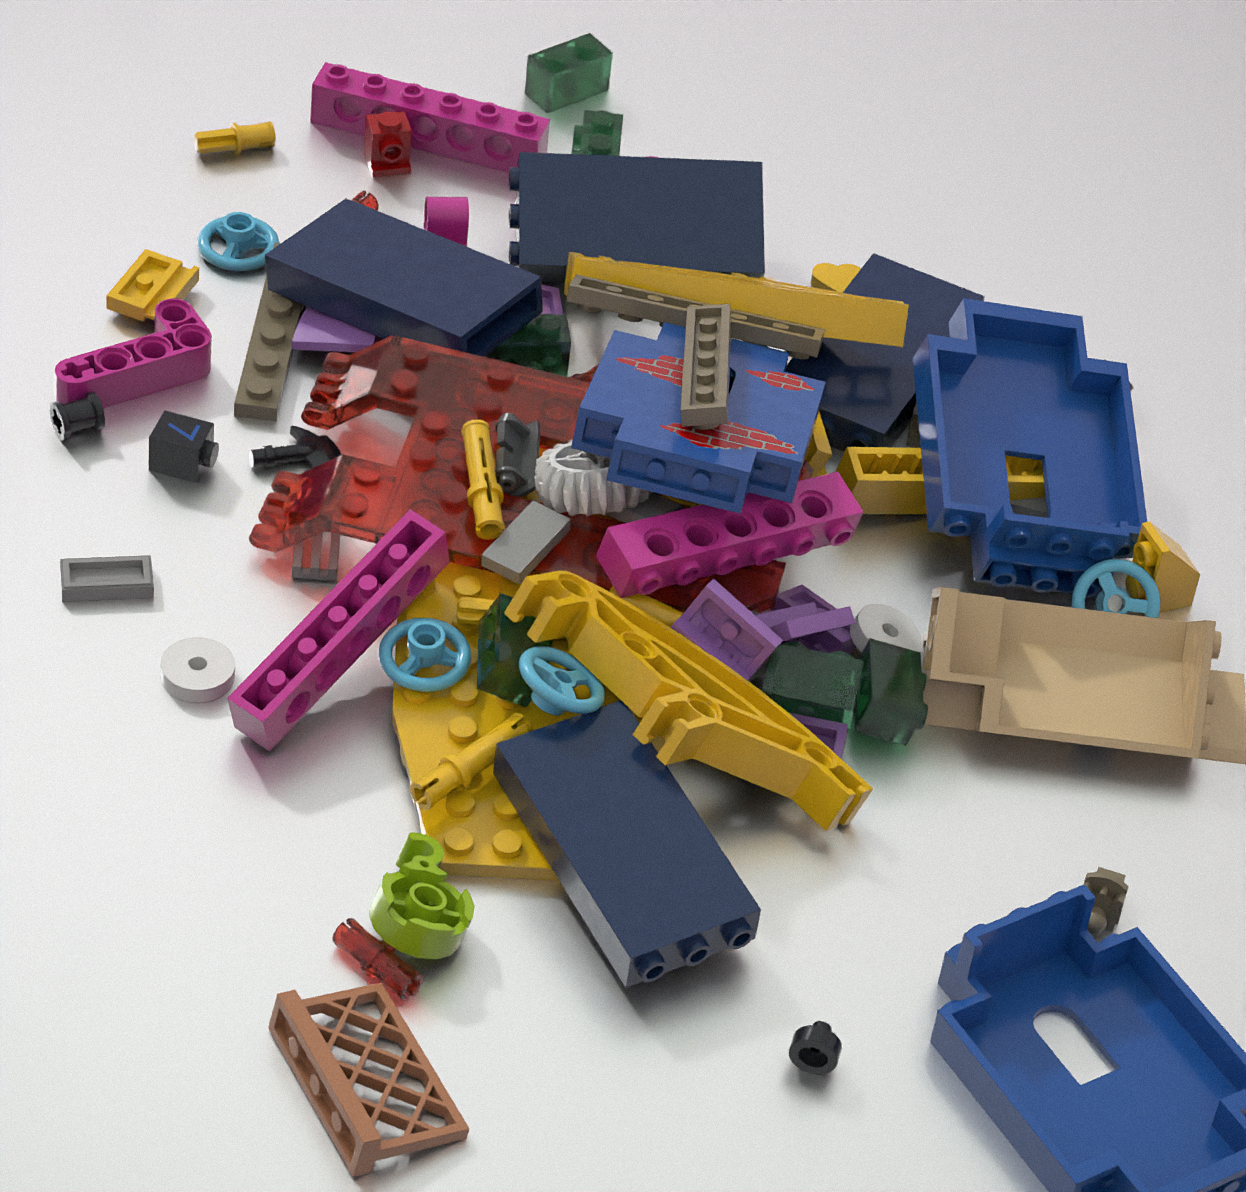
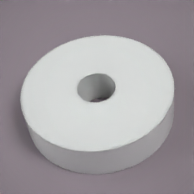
[850,604,922,669]
[160,637,235,703]

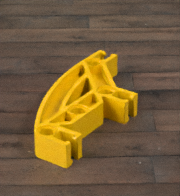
[564,252,909,347]
[504,571,873,831]

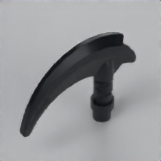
[249,426,345,513]

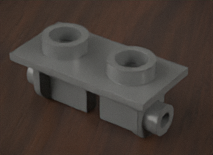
[495,413,540,506]

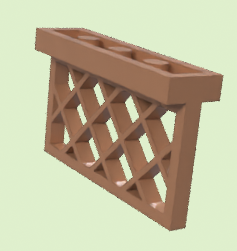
[268,982,470,1177]

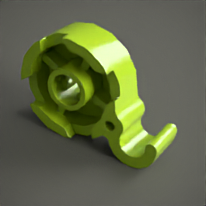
[369,832,475,959]

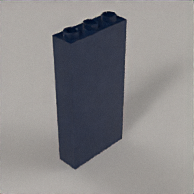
[508,152,765,283]
[264,198,543,372]
[785,253,985,452]
[493,700,761,988]

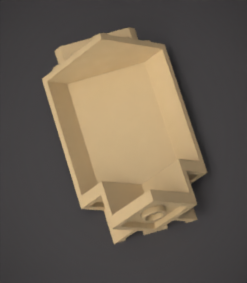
[920,587,1246,765]

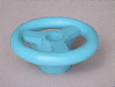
[197,212,279,271]
[1072,559,1160,618]
[378,618,471,692]
[519,646,605,715]

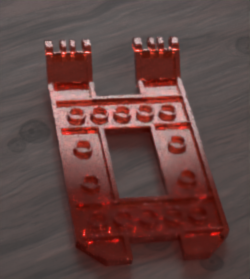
[249,335,814,613]

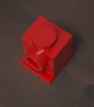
[364,111,412,177]

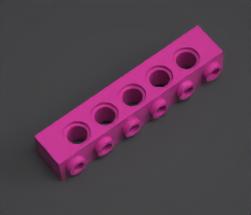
[310,62,550,173]
[596,472,863,598]
[227,509,450,752]

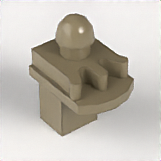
[1084,867,1129,935]

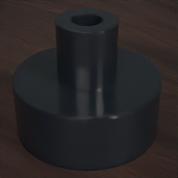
[789,1021,842,1074]

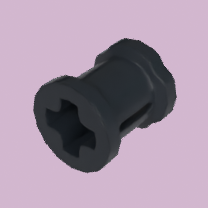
[49,391,105,440]

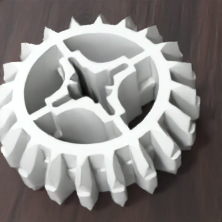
[534,439,653,517]

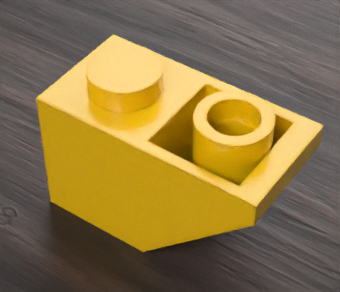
[1125,521,1200,615]

